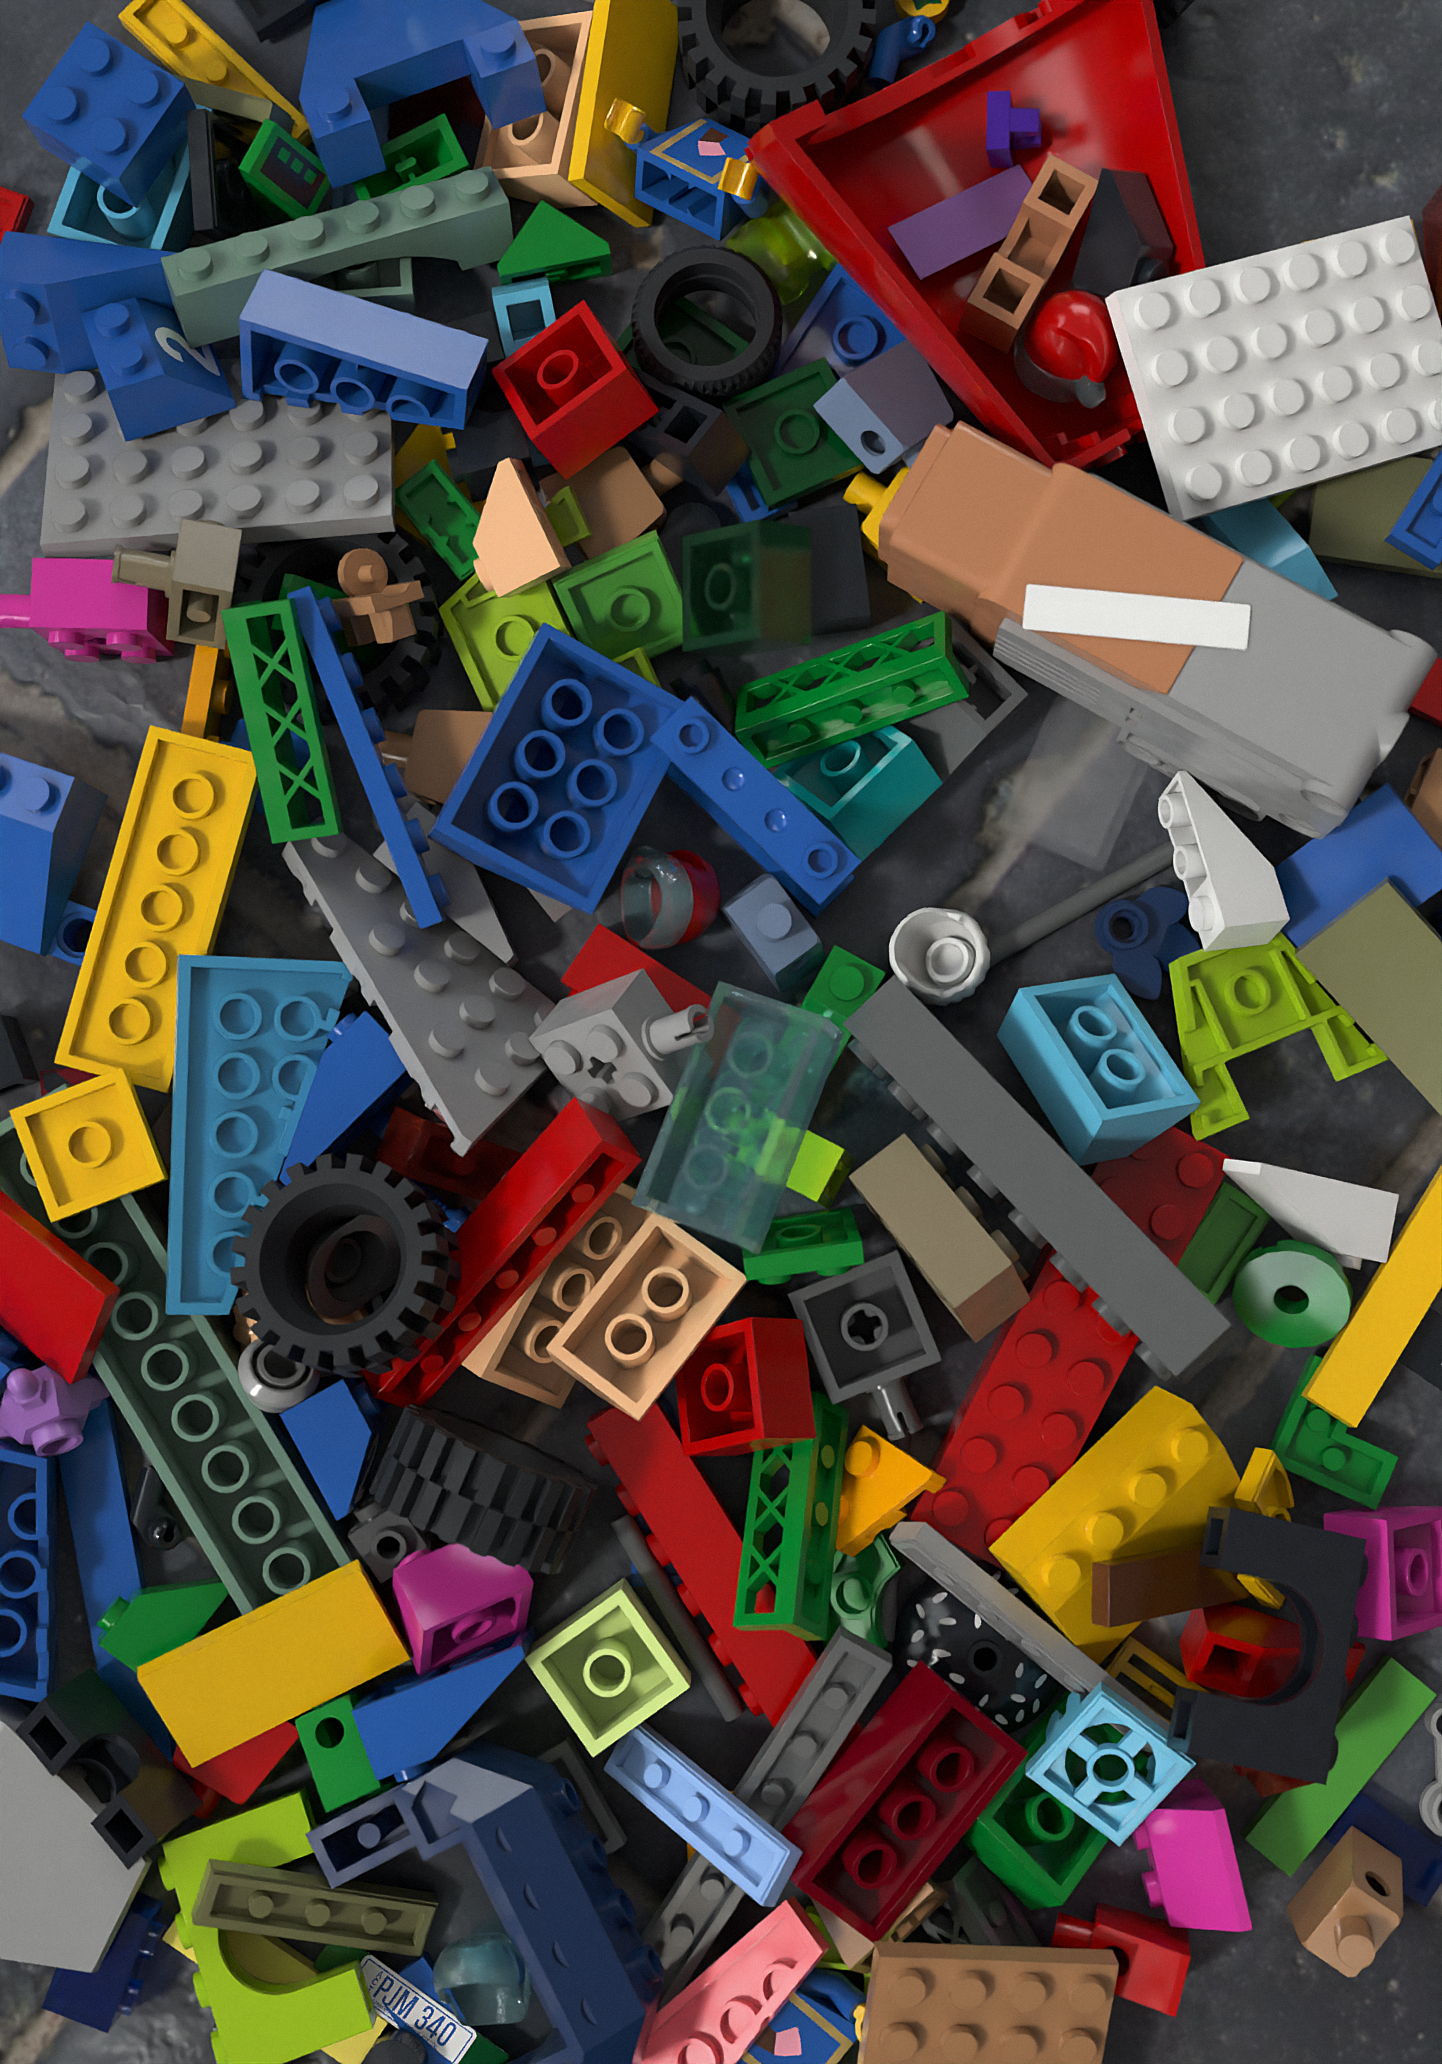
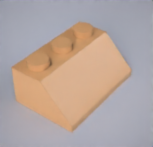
[473,10,599,209]
[545,1210,748,1422]

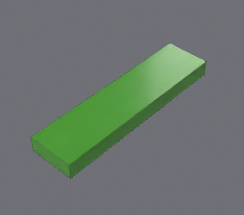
[1241,1654,1437,1877]

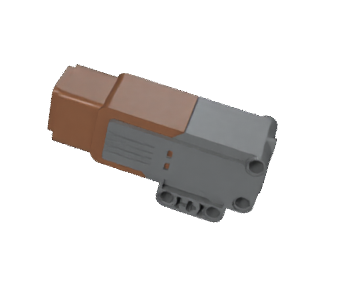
[878,420,1438,839]

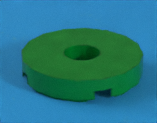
[1232,1240,1353,1348]

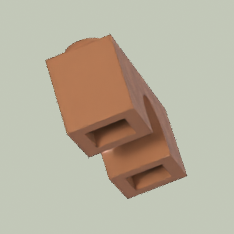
[958,154,1099,354]

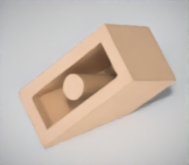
[473,457,572,598]

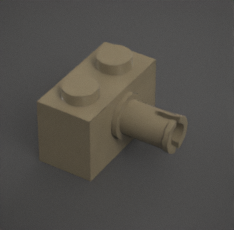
[111,518,242,650]

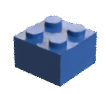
[21,21,197,208]

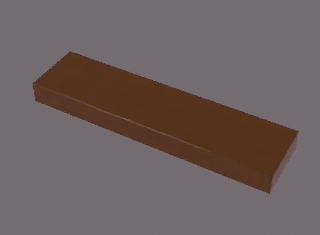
[1092,1542,1254,1628]

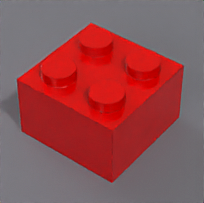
[491,300,659,480]
[675,1317,816,1456]

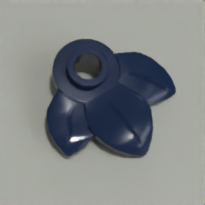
[1094,887,1201,1000]

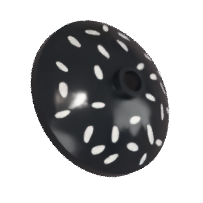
[893,1561,1061,1734]

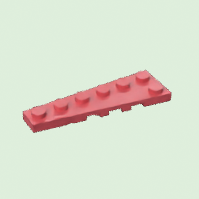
[641,1896,831,2064]

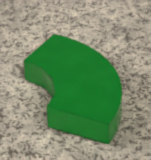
[822,1529,907,1649]

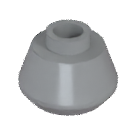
[238,1339,320,1413]

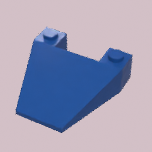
[299,0,547,189]

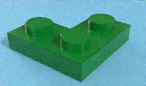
[1268,1354,1399,1510]

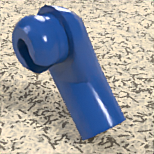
[867,15,936,91]

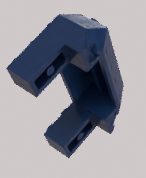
[305,1738,664,2064]

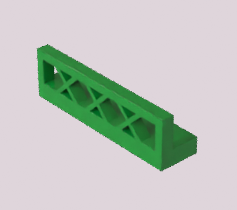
[220,597,344,844]
[735,610,969,769]
[733,1391,850,1641]

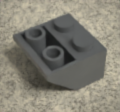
[891,613,1029,783]

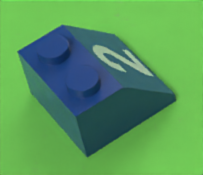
[80,297,236,442]
[280,1375,390,1521]

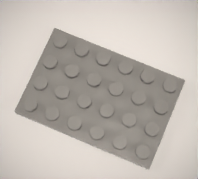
[40,358,395,558]

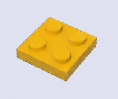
[9,1067,169,1223]

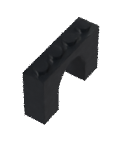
[1166,1506,1368,1785]

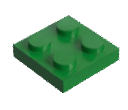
[738,1207,865,1285]

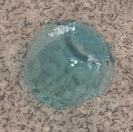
[432,1932,532,2026]

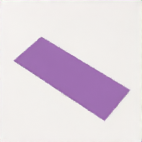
[887,164,1032,280]

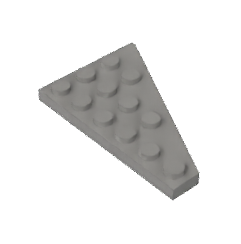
[281,816,556,1157]

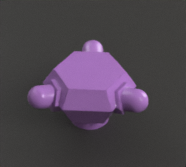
[0,1365,111,1457]

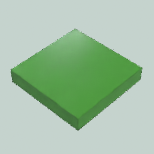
[551,530,701,660]

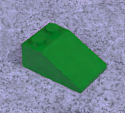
[960,1690,1148,1910]

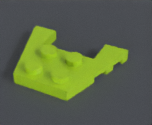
[438,486,662,712]
[1169,931,1389,1141]

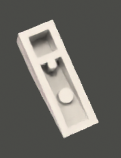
[1222,1158,1399,1270]

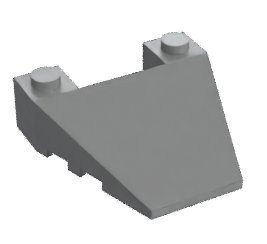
[0,1694,152,1973]

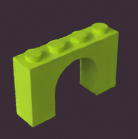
[158,1786,377,2064]

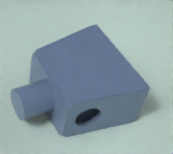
[813,339,954,474]
[719,874,826,994]

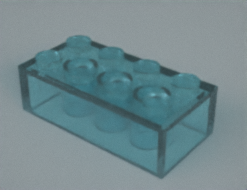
[631,981,844,1255]

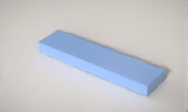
[603,1721,803,1907]

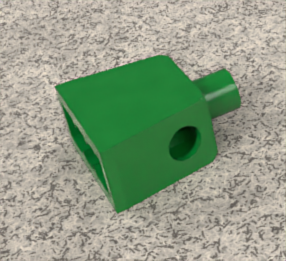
[295,1691,396,1813]

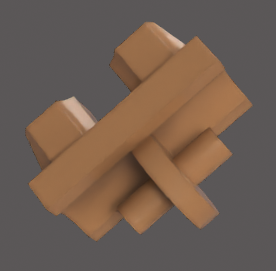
[332,548,424,647]

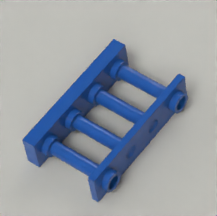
[649,696,862,920]

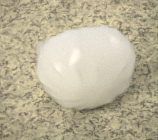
[889,907,990,1006]

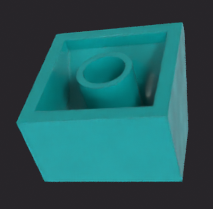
[772,725,943,861]

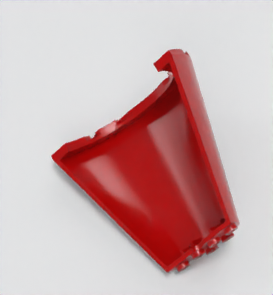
[744,0,1206,471]

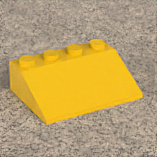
[988,1385,1241,1665]

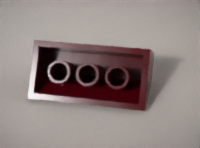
[780,1660,1029,1944]

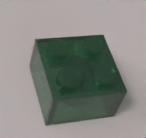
[681,519,812,657]

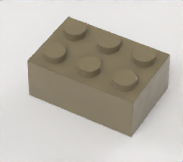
[848,1133,1031,1344]

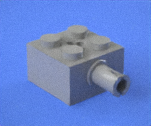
[528,969,714,1122]

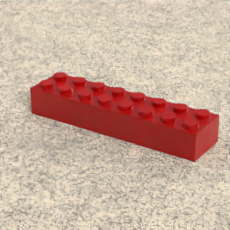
[906,1126,1233,1572]

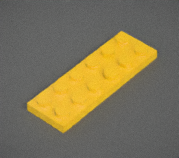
[54,725,259,1094]

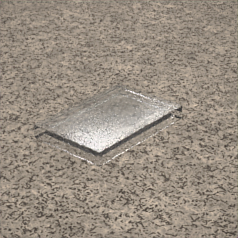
[997,692,1152,873]

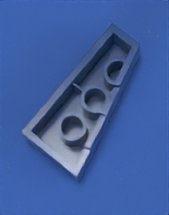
[239,268,489,430]
[0,1438,58,1702]

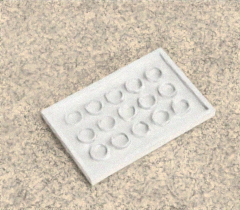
[1105,216,1442,522]

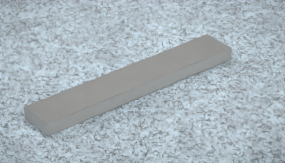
[888,1522,1170,1753]

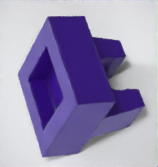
[986,91,1042,168]

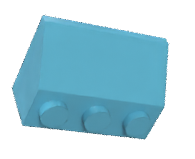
[997,974,1201,1166]

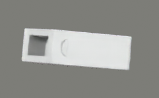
[1158,771,1290,952]

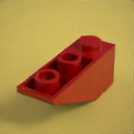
[1179,1602,1366,1697]

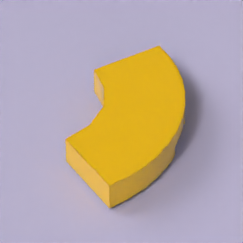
[1234,1447,1294,1610]

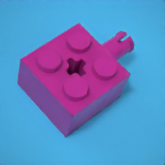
[0,557,175,664]

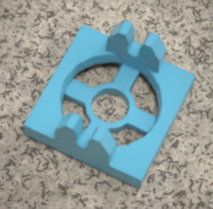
[1025,1681,1196,1846]

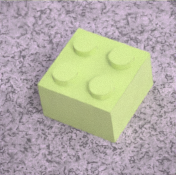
[524,1577,691,1757]

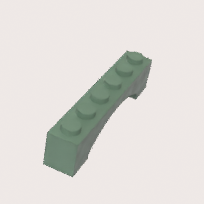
[160,166,513,349]

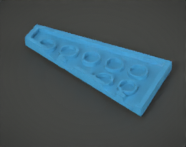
[165,954,354,1315]

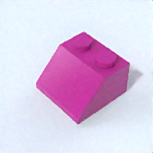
[1323,1506,1442,1641]
[392,1543,534,1677]
[1132,1778,1253,1932]

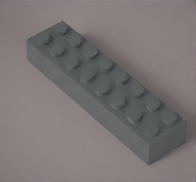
[843,975,1239,1385]

